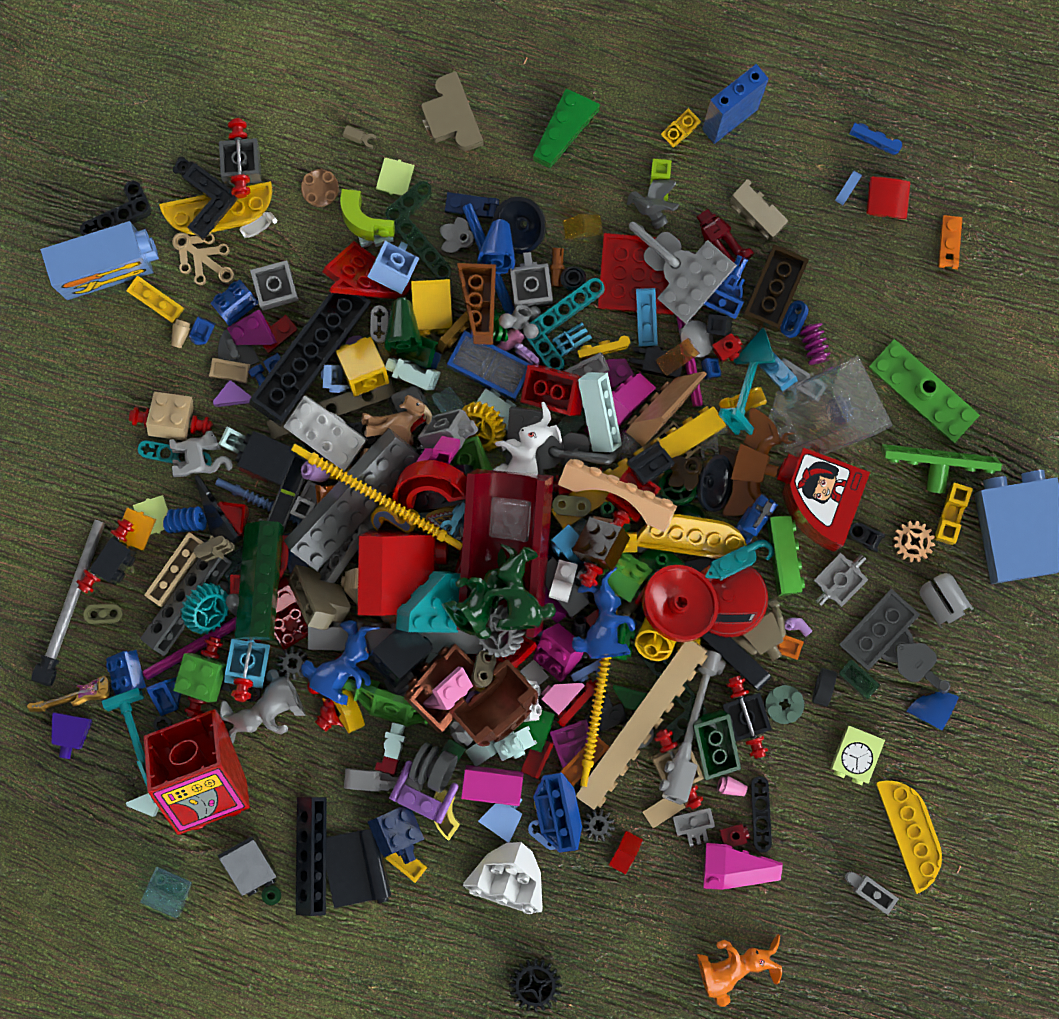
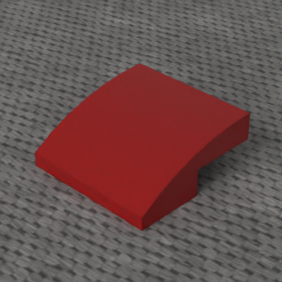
[866,176,910,220]
[605,467,661,522]

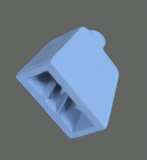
[478,798,522,843]

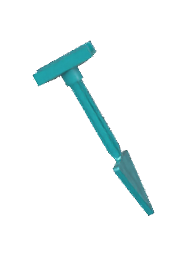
[718,328,775,435]
[102,688,155,803]

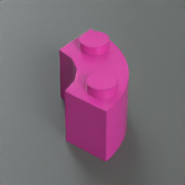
[416,436,460,464]

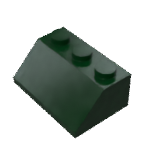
[693,709,741,780]

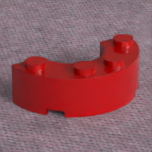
[392,460,467,510]

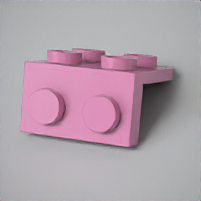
[423,667,473,710]

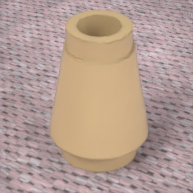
[171,319,191,348]

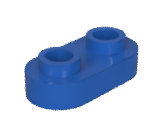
[780,300,809,338]

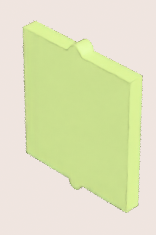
[376,157,415,197]
[133,495,168,535]

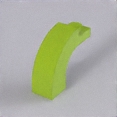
[340,189,395,242]

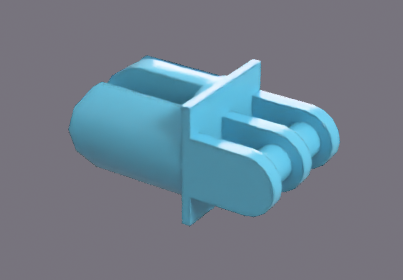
[552,322,592,356]

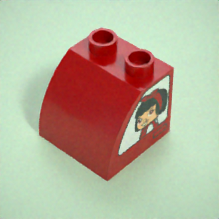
[776,448,870,552]

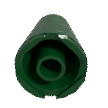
[384,297,422,353]

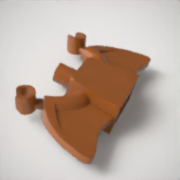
[723,408,796,516]

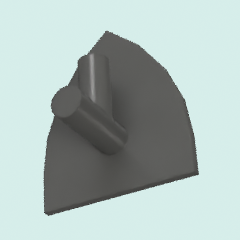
[218,330,260,365]

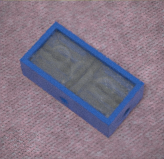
[447,330,532,402]

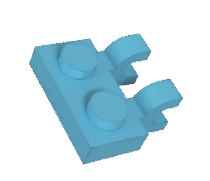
[439,502,465,538]

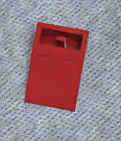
[274,577,308,650]

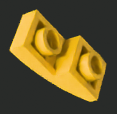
[661,108,702,148]
[332,690,365,733]

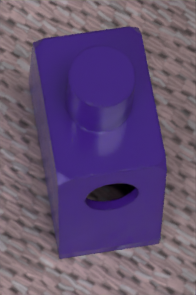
[52,713,93,759]

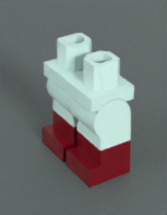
[375,723,406,775]

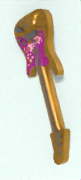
[27,676,110,712]

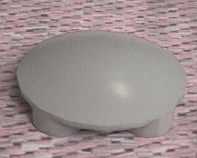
[679,320,714,357]

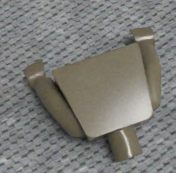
[731,598,786,661]

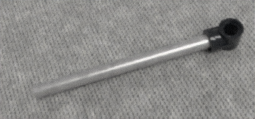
[31,520,105,687]

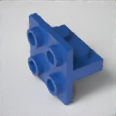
[211,280,259,326]
[106,650,146,695]

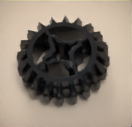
[509,958,562,1012]

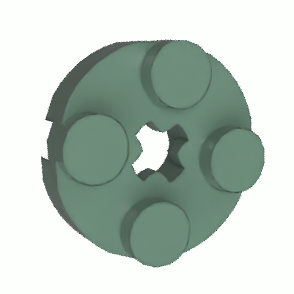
[765,685,804,724]

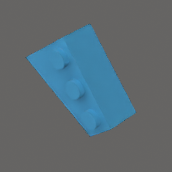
[551,524,584,573]

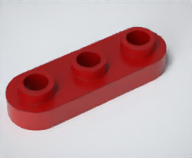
[557,680,598,728]

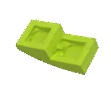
[650,158,672,201]

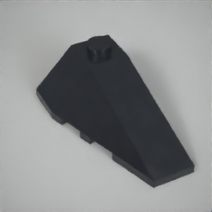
[195,474,243,545]

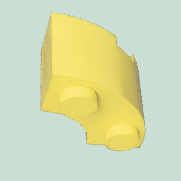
[434,789,461,841]

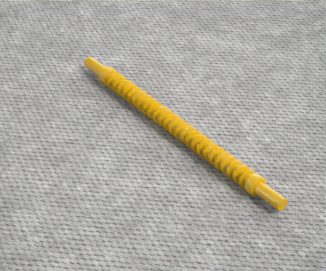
[291,444,463,550]
[580,594,620,787]

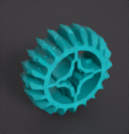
[180,583,229,634]

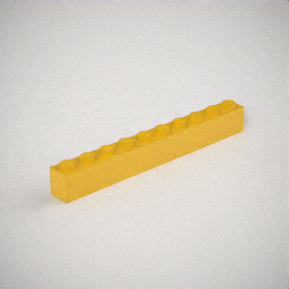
[551,406,726,530]

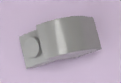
[290,480,322,520]

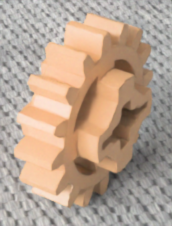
[892,521,935,563]

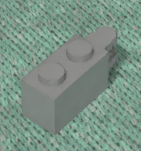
[845,871,899,915]

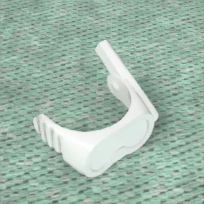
[239,212,277,238]

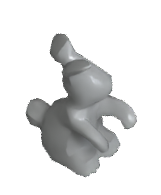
[219,669,306,744]

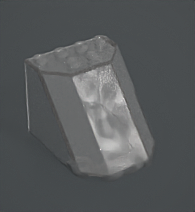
[769,356,893,455]

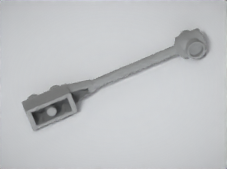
[659,650,725,805]

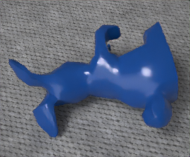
[572,567,637,659]
[301,620,380,705]

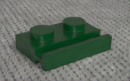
[397,334,438,368]

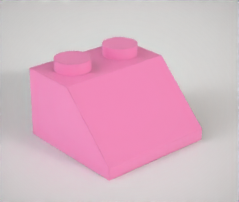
[541,683,585,715]

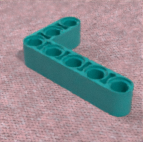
[526,278,605,371]

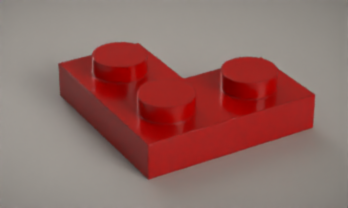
[262,315,298,354]

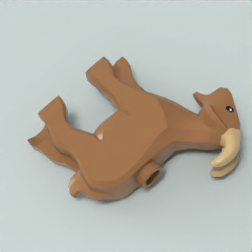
[360,395,432,458]

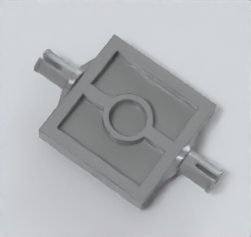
[813,553,868,607]

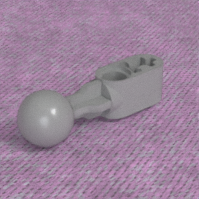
[344,768,423,792]

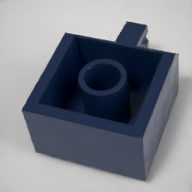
[368,806,424,864]

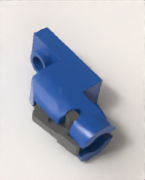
[735,494,778,545]

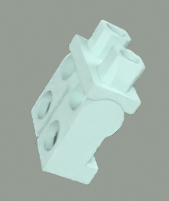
[385,358,441,390]

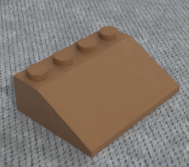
[626,371,707,447]

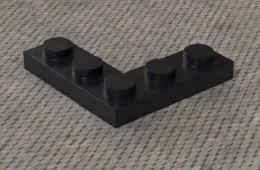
[183,163,239,240]

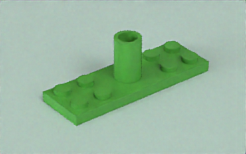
[868,339,980,444]
[881,444,1002,493]

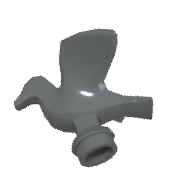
[626,179,679,230]

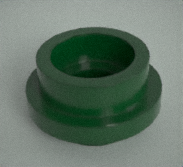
[262,886,281,905]

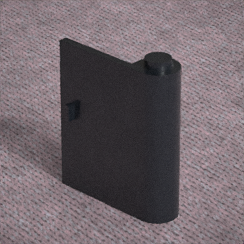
[326,829,391,908]

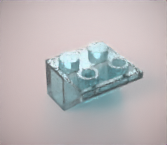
[140,866,192,919]

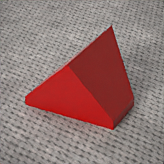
[218,502,250,537]

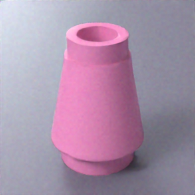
[497,328,526,352]
[717,775,747,796]

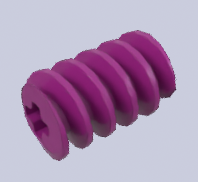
[800,323,831,365]

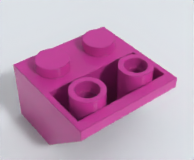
[533,623,583,682]

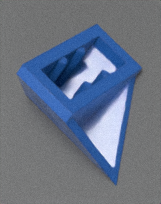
[146,677,181,716]

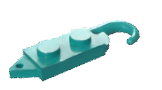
[705,540,774,581]

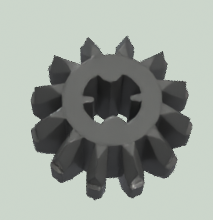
[277,647,308,680]
[582,809,615,842]

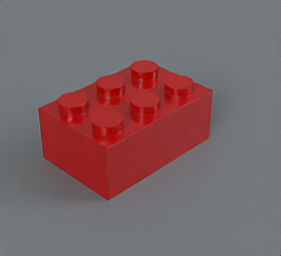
[520,365,582,416]

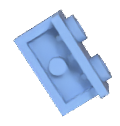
[321,365,350,393]

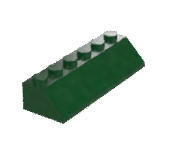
[235,521,284,641]

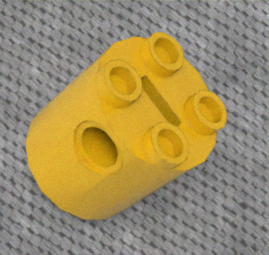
[635,618,677,661]

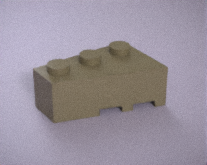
[729,179,788,241]

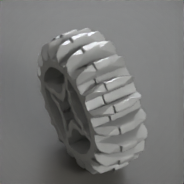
[475,605,525,657]

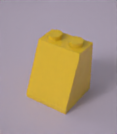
[411,279,453,336]
[336,337,389,397]

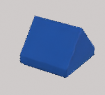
[701,358,721,380]

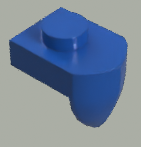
[189,316,216,345]

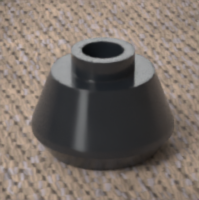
[560,266,586,291]

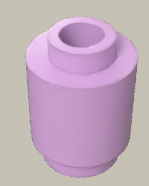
[301,461,330,482]

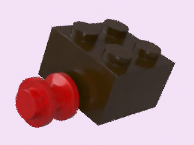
[572,510,631,588]

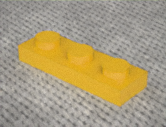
[126,276,184,324]

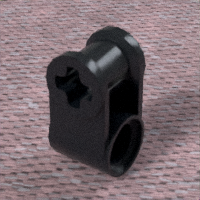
[847,523,886,553]

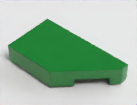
[613,685,647,711]

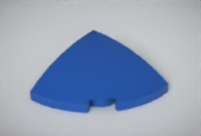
[906,692,959,731]

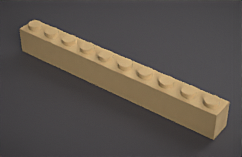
[576,641,708,810]

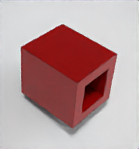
[712,333,742,364]

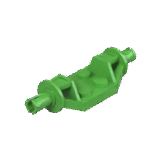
[342,678,428,727]

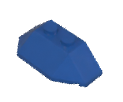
[533,772,582,853]

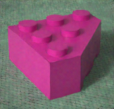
[584,372,656,435]

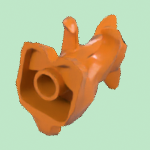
[697,934,782,1007]

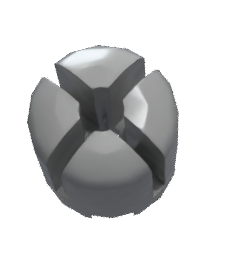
[920,573,974,629]

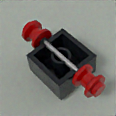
[76,518,137,594]
[721,676,772,759]

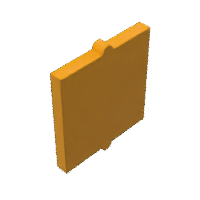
[115,508,156,551]

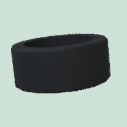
[812,668,837,707]

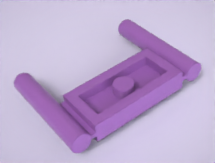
[389,761,459,824]

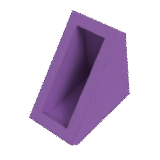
[213,380,251,407]

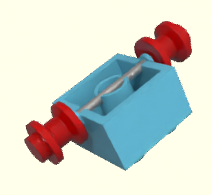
[224,639,270,702]

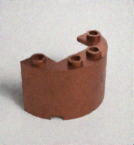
[404,644,486,733]
[448,659,538,746]

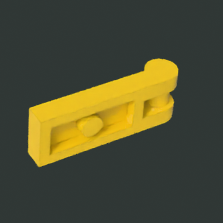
[577,336,630,361]

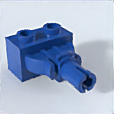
[704,255,749,319]

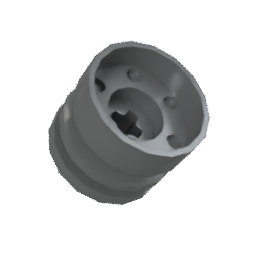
[409,742,458,793]

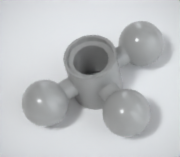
[499,304,541,339]

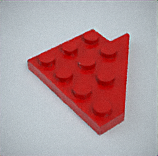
[322,241,412,299]

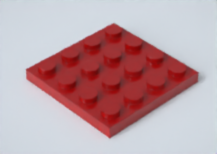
[598,233,680,315]

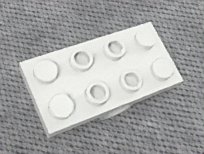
[284,395,367,472]

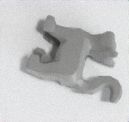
[169,431,232,477]

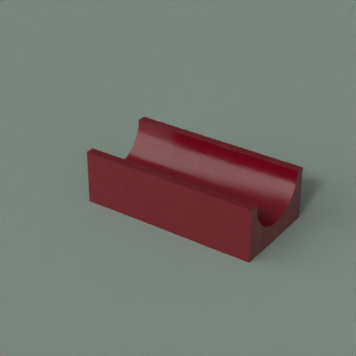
[457,469,554,638]

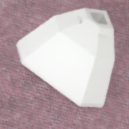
[463,842,542,914]

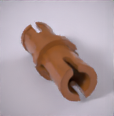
[550,248,565,287]

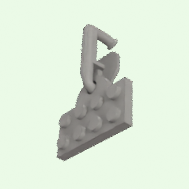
[629,222,737,324]

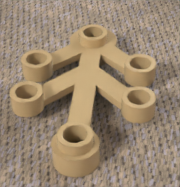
[172,232,234,286]

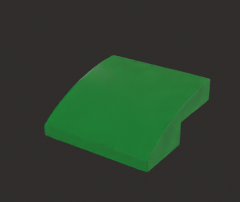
[514,709,555,753]

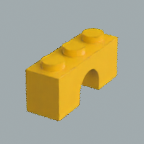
[934,483,973,545]

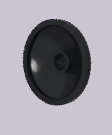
[493,196,546,254]
[696,454,733,512]

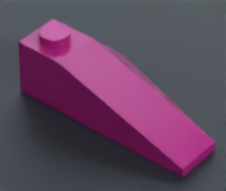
[703,843,783,890]

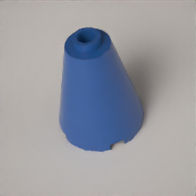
[477,219,515,274]

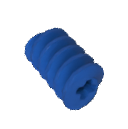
[163,506,207,534]

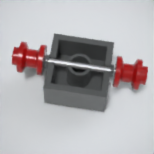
[219,118,262,198]

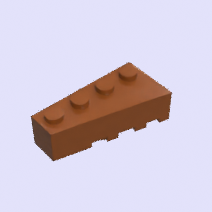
[457,263,496,345]

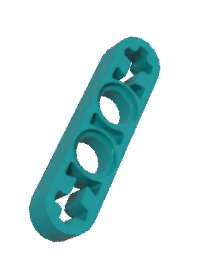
[138,441,212,466]

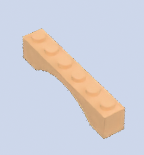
[558,459,677,532]

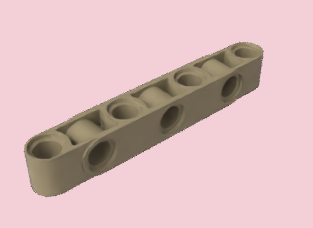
[266,379,396,440]

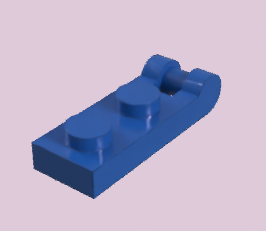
[849,123,902,155]

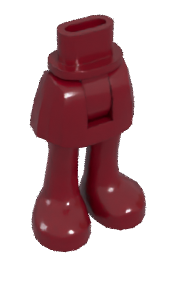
[696,209,755,264]

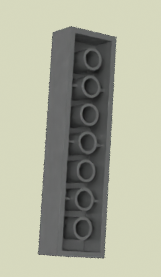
[284,428,420,571]

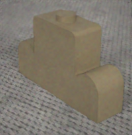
[421,71,484,151]
[288,565,351,630]

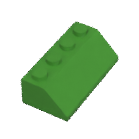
[767,516,805,596]

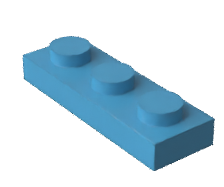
[636,288,658,346]

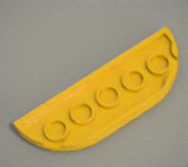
[159,181,272,235]
[637,514,747,559]
[876,781,942,894]

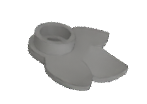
[440,217,474,253]

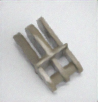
[194,535,235,563]

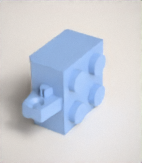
[367,241,419,294]

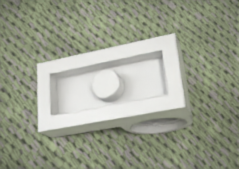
[549,559,578,603]

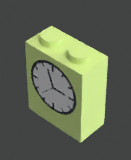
[830,726,885,785]

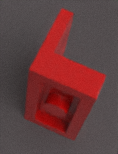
[521,740,554,779]

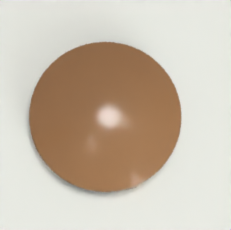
[301,169,339,207]

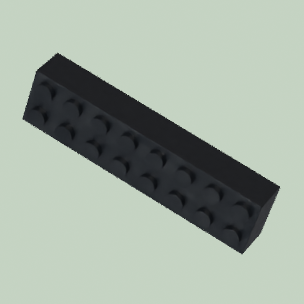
[249,292,371,427]

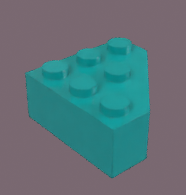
[396,571,461,633]

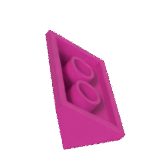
[461,765,524,806]

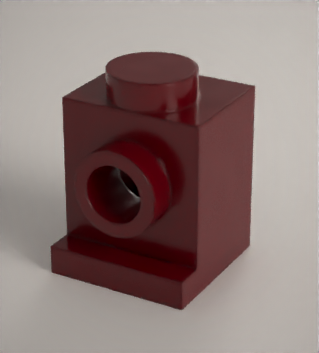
[719,824,750,847]

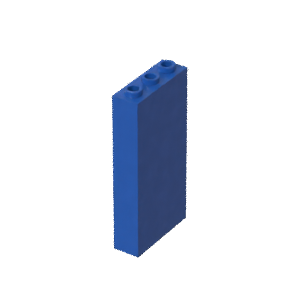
[702,64,769,144]

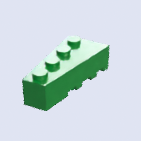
[533,88,600,169]

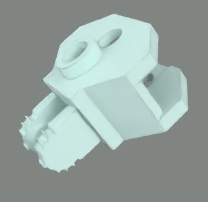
[493,726,537,761]

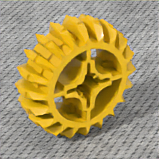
[462,401,506,452]

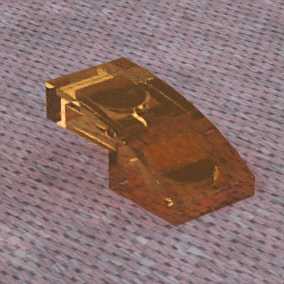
[655,338,700,376]

